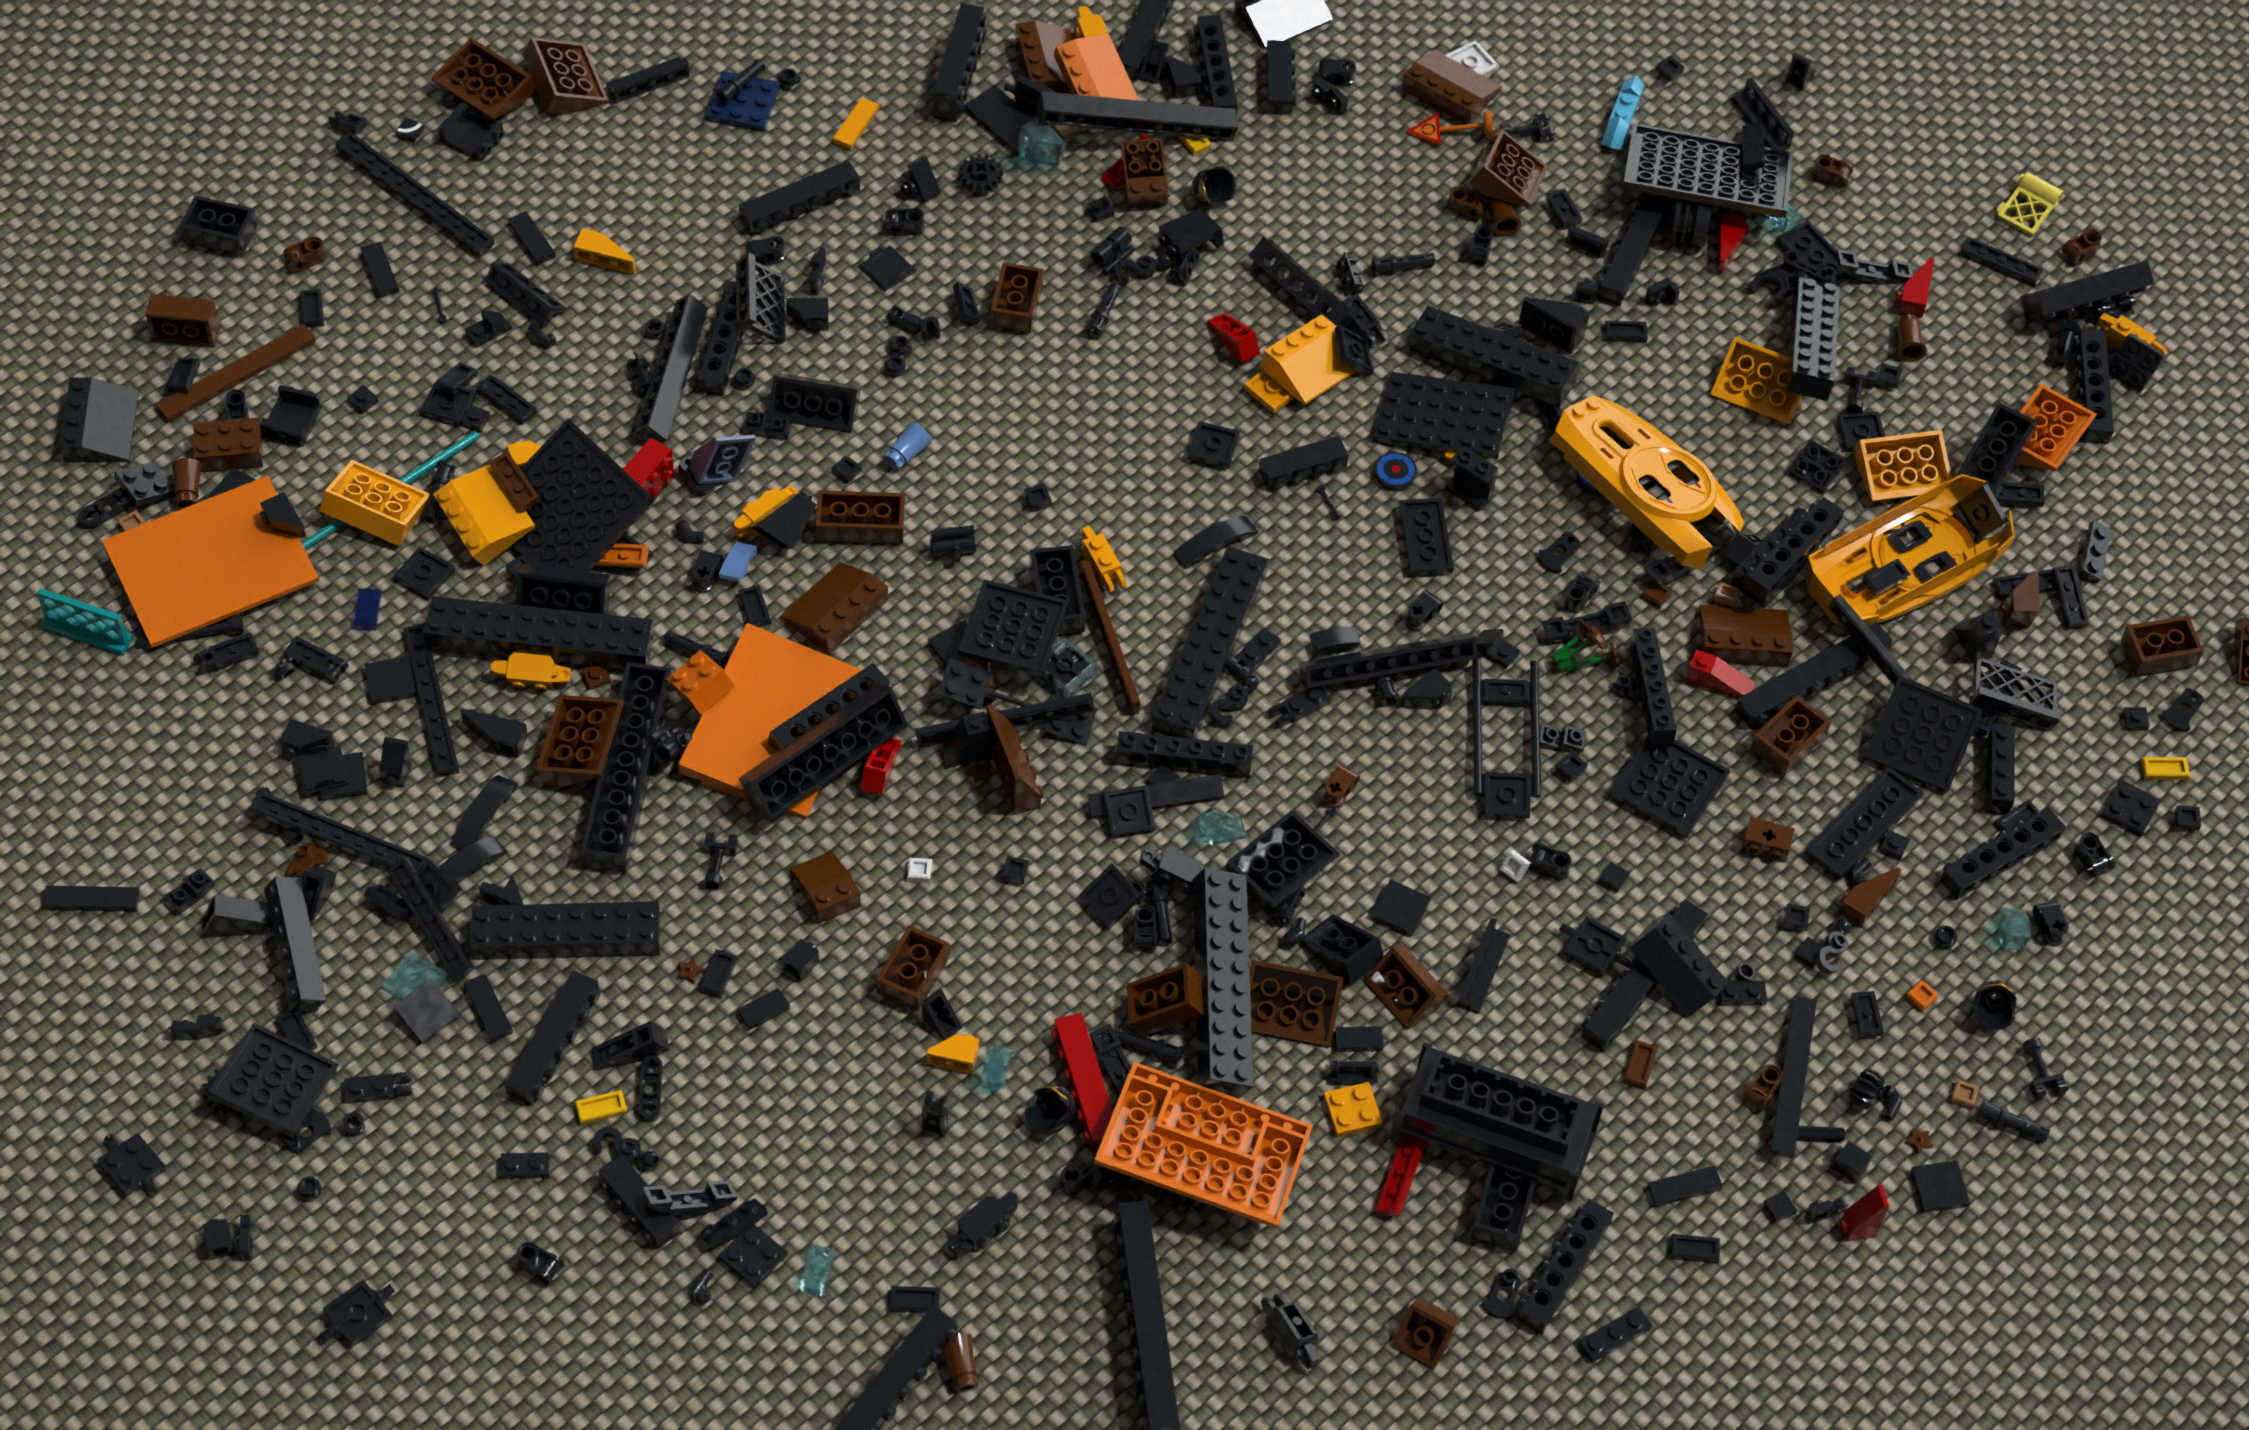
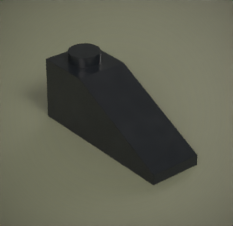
[591,1021,670,1070]

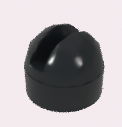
[1735,962,1755,981]

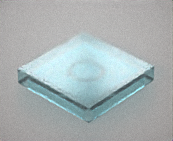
[382,951,449,1000]

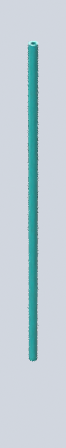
[301,431,480,550]

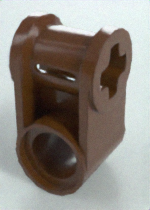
[1811,154,1853,188]
[1447,186,1488,220]
[2061,229,2102,265]
[283,237,327,272]
[1323,764,1360,808]
[1742,1064,1782,1111]

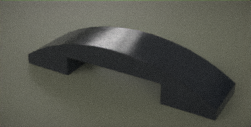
[1836,249,1913,284]
[1174,516,1258,570]
[1644,532,1723,585]
[1541,601,1632,642]
[451,775,518,850]
[439,836,508,883]
[1089,1024,1131,1097]
[641,1180,738,1215]

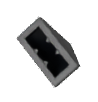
[921,988,963,1040]

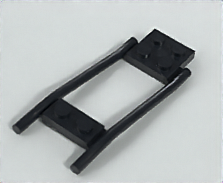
[1472,659,1541,819]

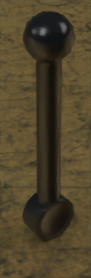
[433,286,447,323]
[1317,485,1342,520]
[1314,807,1336,833]

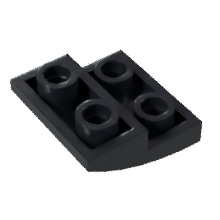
[2108,333,2166,393]
[1787,439,1847,492]

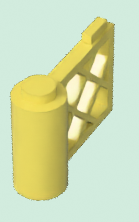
[1996,172,2064,237]

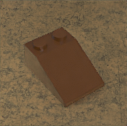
[790,851,861,924]

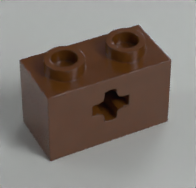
[1741,816,1795,862]

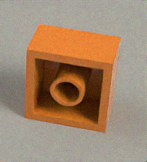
[667,650,735,715]

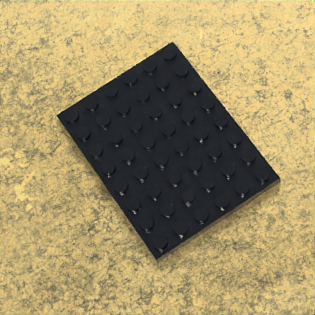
[1623,123,1793,218]

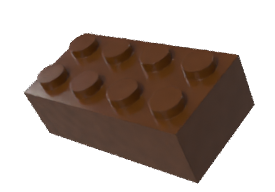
[816,490,905,544]

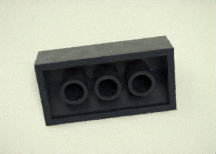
[768,373,861,431]
[1628,913,1728,1017]

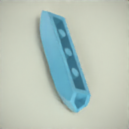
[1601,75,1645,150]

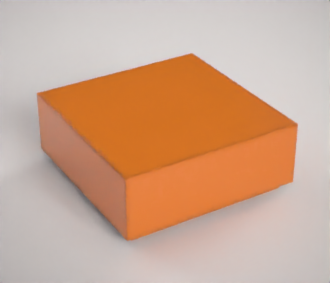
[1905,980,1939,1012]

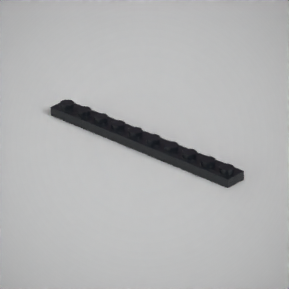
[335,131,495,256]

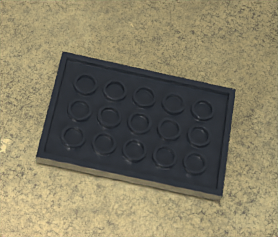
[1372,372,1515,459]

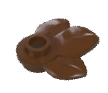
[287,843,328,877]

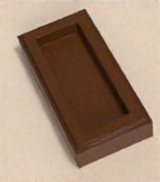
[1623,1040,1658,1090]

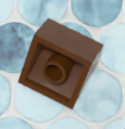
[2000,571,2040,627]
[1392,1296,1462,1369]

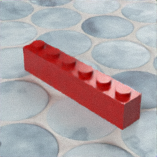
[1051,1013,1113,1152]

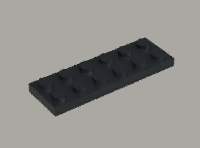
[1805,766,1924,880]

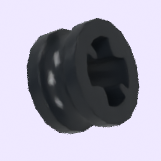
[645,319,665,340]
[342,1112,365,1137]

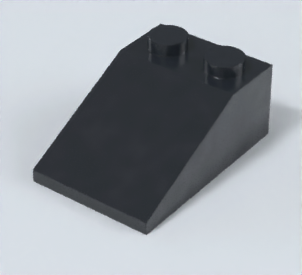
[1518,297,1590,354]
[1301,914,1384,985]

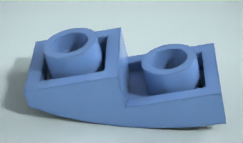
[719,542,757,582]

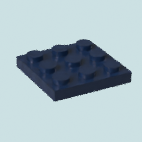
[706,71,781,132]

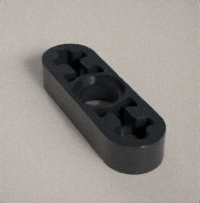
[78,488,134,529]
[639,1055,663,1122]

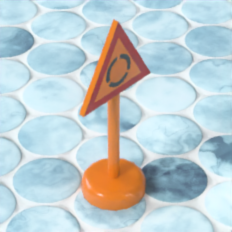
[1406,110,1493,146]

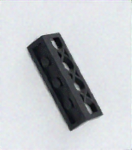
[606,57,690,103]
[1731,77,1794,150]
[484,263,566,326]
[1458,918,1510,1013]

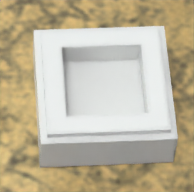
[1499,850,1531,882]
[907,858,932,883]

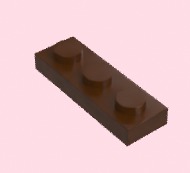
[489,451,541,512]

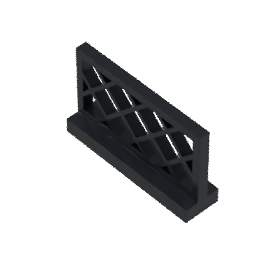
[736,252,786,344]
[1969,657,2061,732]

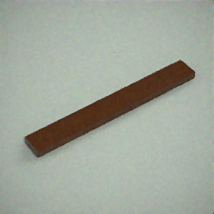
[156,324,316,422]
[1080,560,1140,716]

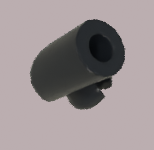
[528,324,557,347]
[675,520,704,543]
[1850,858,1872,886]
[1282,918,1307,948]
[1882,1085,1902,1121]
[691,1269,713,1304]

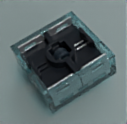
[1036,638,1097,697]

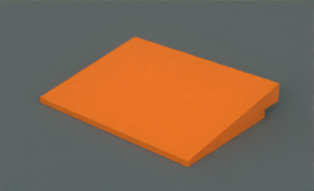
[102,476,319,648]
[679,623,866,819]
[1094,1062,1313,1229]

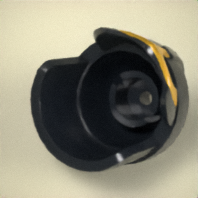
[1189,166,1237,205]
[1974,980,2017,1030]
[1025,1085,1075,1134]

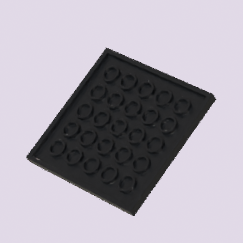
[512,418,656,572]

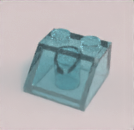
[1016,116,1066,166]

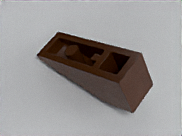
[1839,867,1901,927]

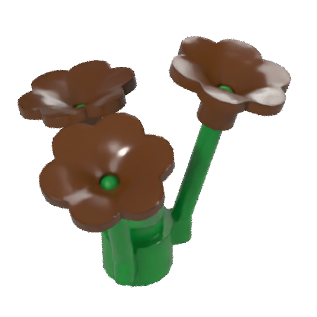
[1554,618,1619,671]

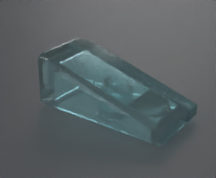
[801,1245,835,1297]

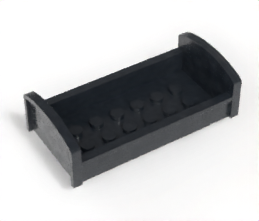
[1389,1042,1604,1203]

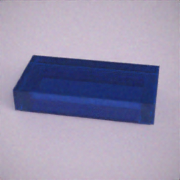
[354,589,382,630]

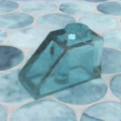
[1193,807,1247,845]
[1998,907,2030,950]
[981,1044,1014,1090]

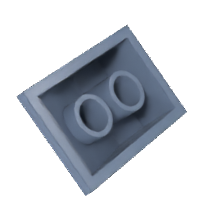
[689,435,756,484]

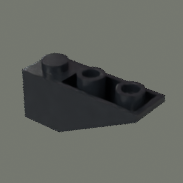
[460,708,528,757]

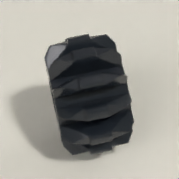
[1849,1068,1885,1110]

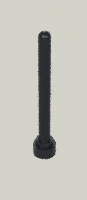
[135,615,244,647]

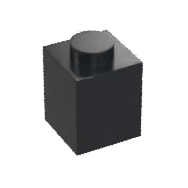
[783,939,819,982]
[1832,1141,1873,1183]
[203,1218,235,1260]

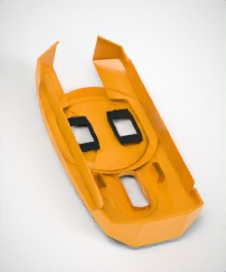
[1550,396,1744,570]
[1805,474,2015,626]

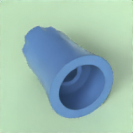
[884,422,932,470]

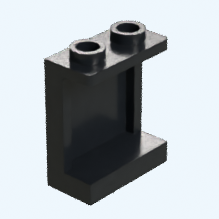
[438,102,504,162]
[1158,208,1224,263]
[260,385,322,447]
[1445,446,1498,511]

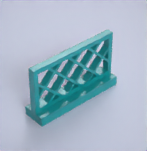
[37,588,134,656]

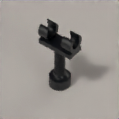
[1499,112,1556,143]
[1844,364,1877,414]
[703,832,738,890]
[2022,1038,2068,1101]

